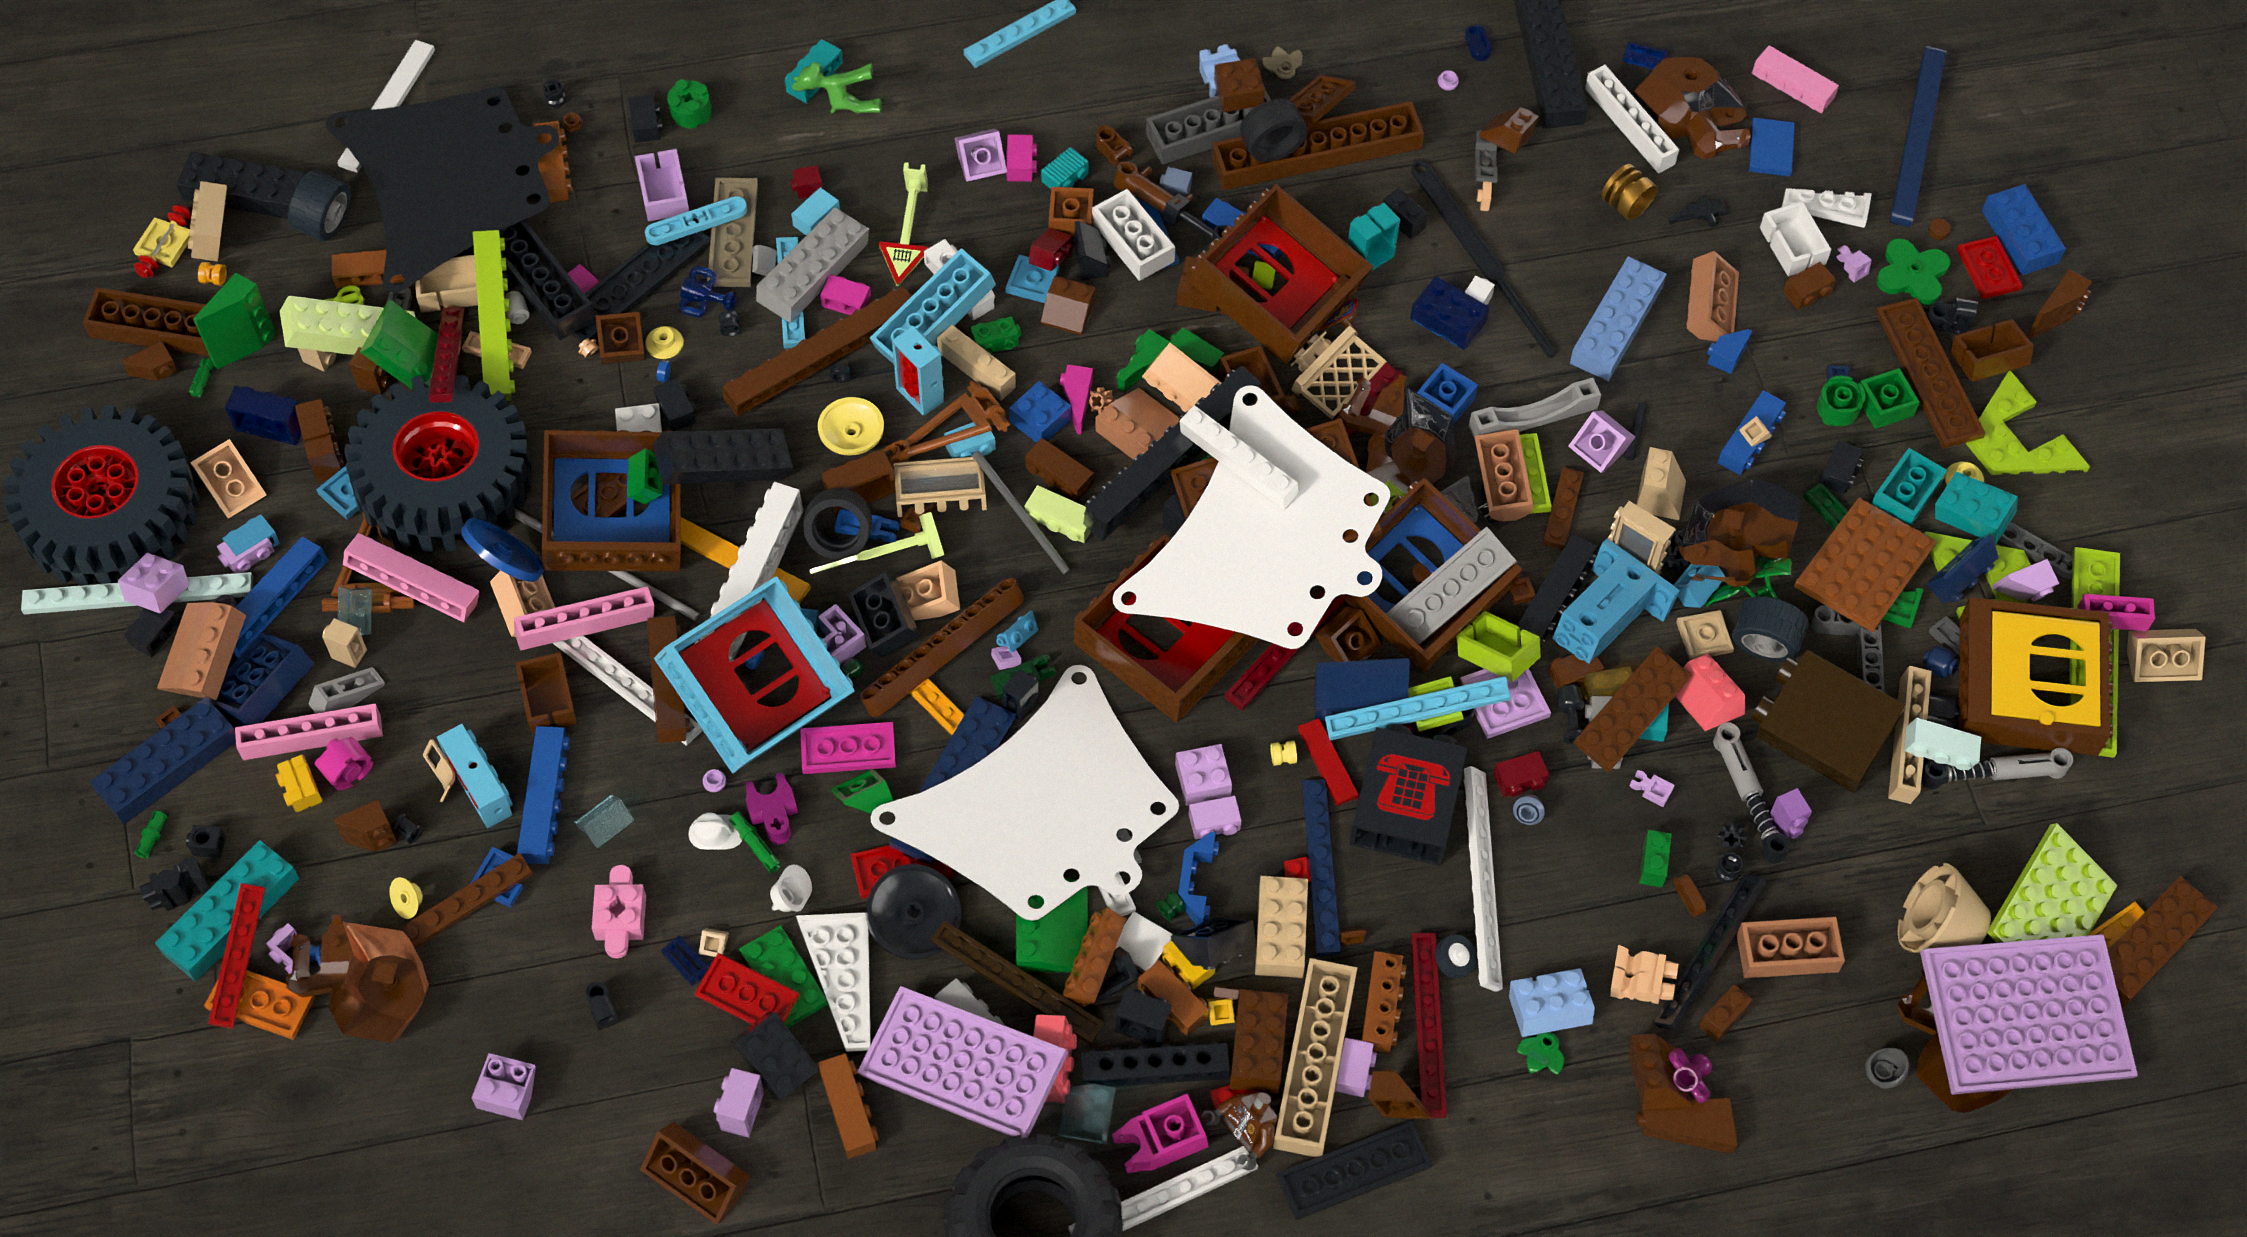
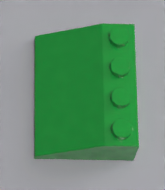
[193,273,276,369]
[360,300,438,390]
[1016,878,1088,973]

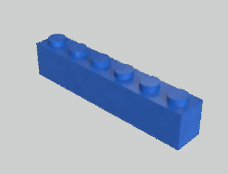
[232,537,329,658]
[517,726,570,864]

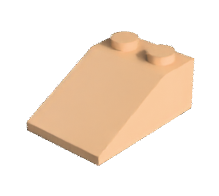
[191,439,267,519]
[896,560,960,621]

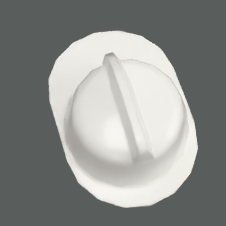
[689,813,742,850]
[770,864,812,912]

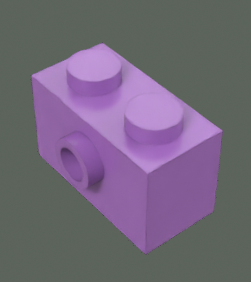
[1769,788,1812,839]

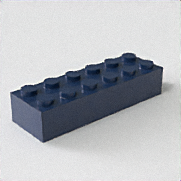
[90,697,236,825]

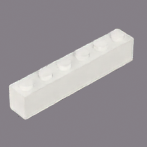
[1585,65,1679,173]
[1179,405,1299,510]

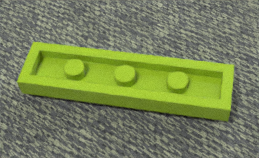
[1519,433,1551,514]

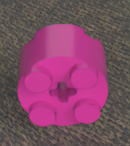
[315,737,373,791]

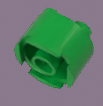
[667,79,712,128]
[1817,376,1866,426]

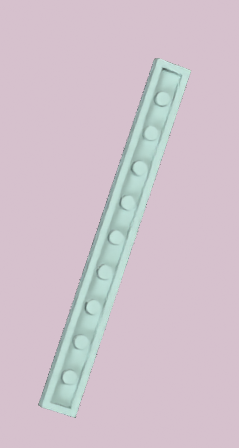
[21,572,253,614]

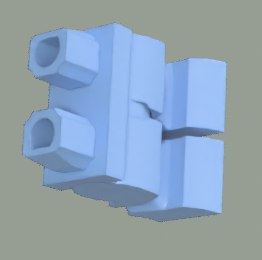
[1199,44,1240,98]

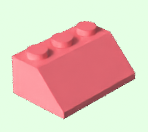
[1675,653,1745,731]

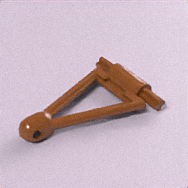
[883,381,1010,468]
[322,512,415,615]

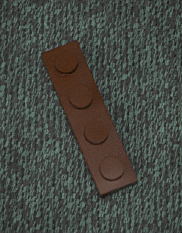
[1543,467,1584,550]

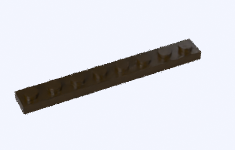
[931,920,1104,1045]

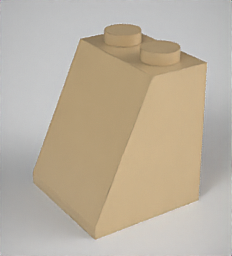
[1636,447,1686,520]

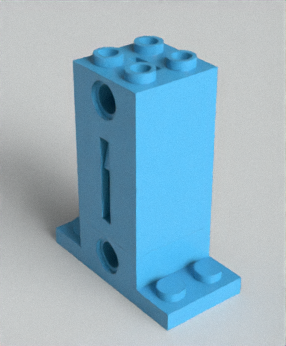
[1552,538,1680,664]

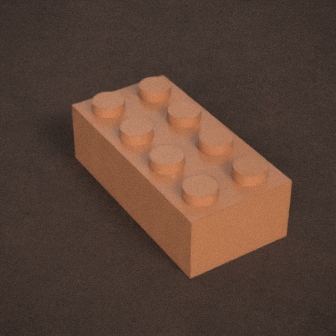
[1736,917,1845,978]

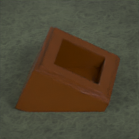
[1339,927,1366,946]

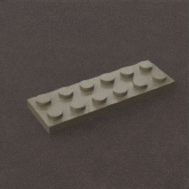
[707,178,758,287]

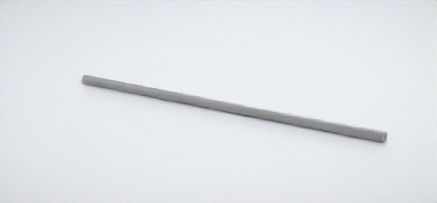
[442,473,700,621]

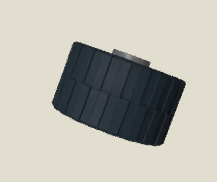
[288,170,351,242]
[1732,596,1809,663]

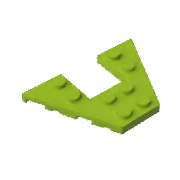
[1966,371,2090,475]
[1924,532,2031,629]

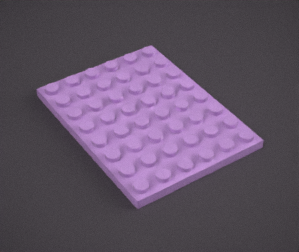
[1920,935,2138,1094]

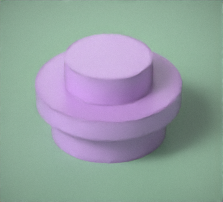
[1438,70,1459,90]
[703,769,726,792]

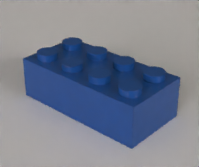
[1982,184,2066,275]

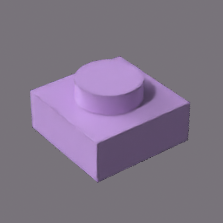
[991,646,1021,670]

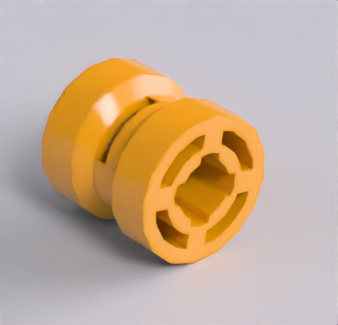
[198,262,227,286]

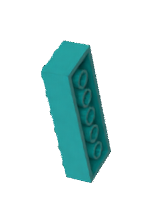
[155,840,299,982]

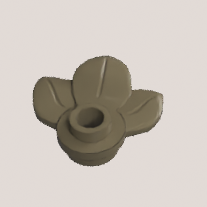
[1262,46,1303,79]

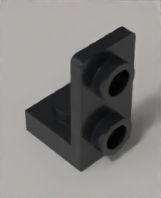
[1096,947,1140,1001]

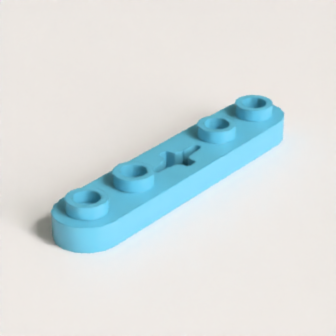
[645,196,747,245]

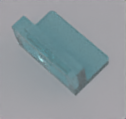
[338,586,372,635]
[575,795,634,848]

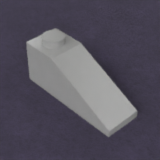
[309,667,385,714]

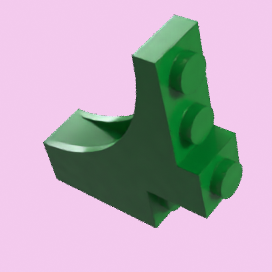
[1117,327,1225,393]

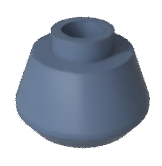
[1513,795,1545,825]

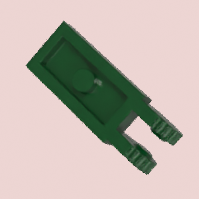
[990,654,1057,698]

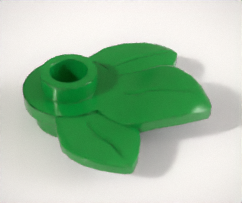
[1517,1032,1564,1075]

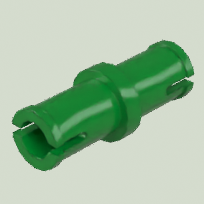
[134,811,168,859]

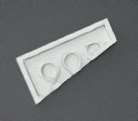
[1782,189,1872,227]

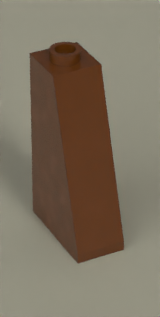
[1636,1098,1738,1153]

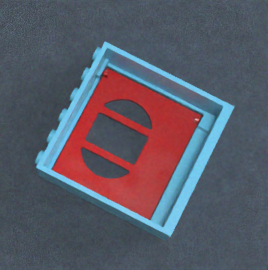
[654,576,855,774]

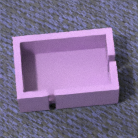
[635,149,689,221]

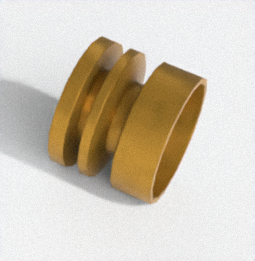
[1601,164,1658,221]

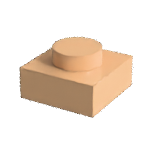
[1477,182,1492,211]

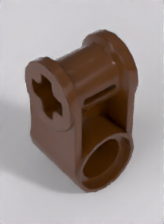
[1096,125,1133,166]

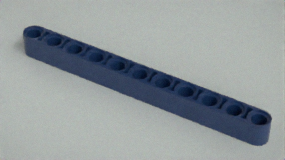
[1889,45,1947,228]

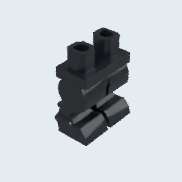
[139,857,212,912]

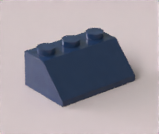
[1926,534,1999,604]

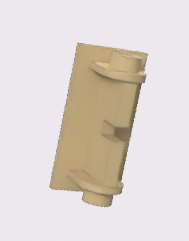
[1290,331,1332,372]

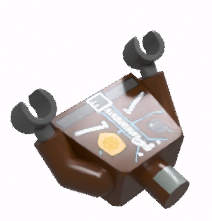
[1202,1092,1277,1171]

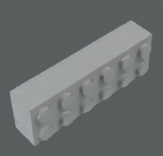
[756,208,869,323]

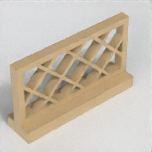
[1291,326,1387,419]

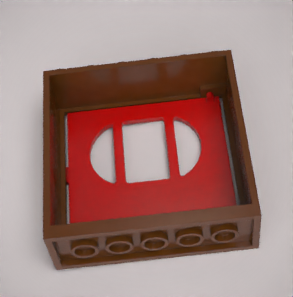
[1188,184,1374,364]
[1074,534,1260,723]

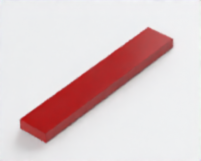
[208,883,265,1029]

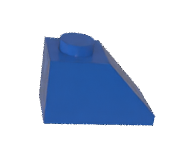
[1707,329,1752,374]

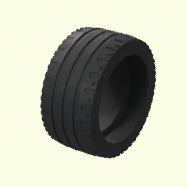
[1240,98,1307,162]
[803,487,872,559]

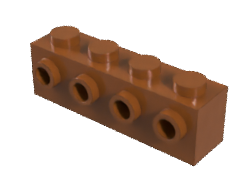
[1062,908,1127,1008]
[1362,951,1406,1053]

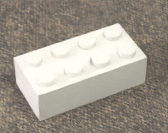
[1092,189,1175,281]

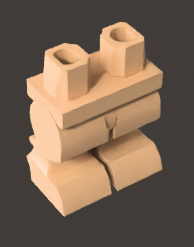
[1610,945,1678,1004]

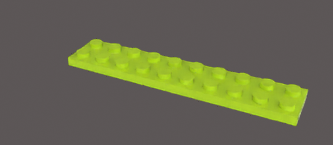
[2069,547,2120,758]

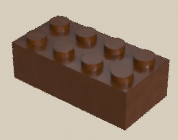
[1230,989,1288,1094]

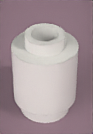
[504,291,529,324]

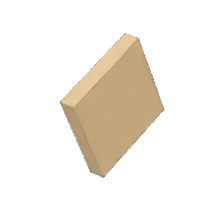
[1676,610,1734,661]

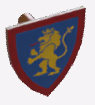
[1319,298,1359,335]

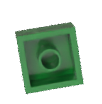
[1860,368,1920,429]

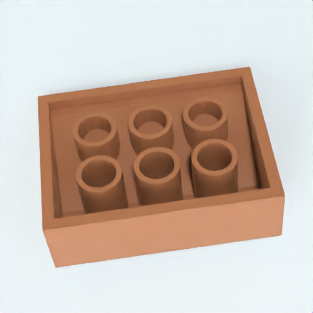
[1096,388,1180,460]
[157,602,246,701]

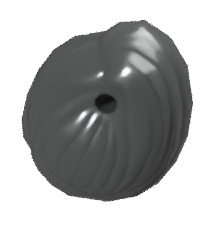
[1865,1048,1912,1089]

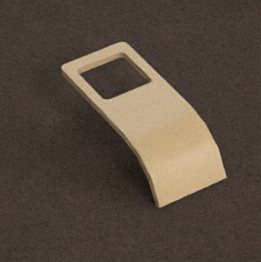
[423,739,455,802]

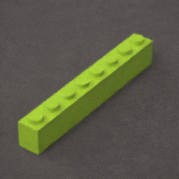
[473,230,515,401]

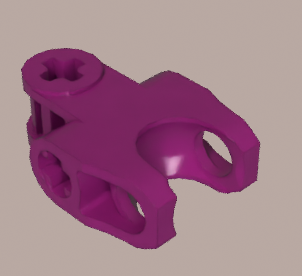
[745,772,798,845]

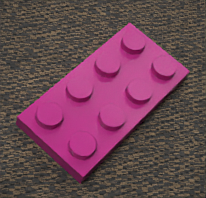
[801,722,896,774]

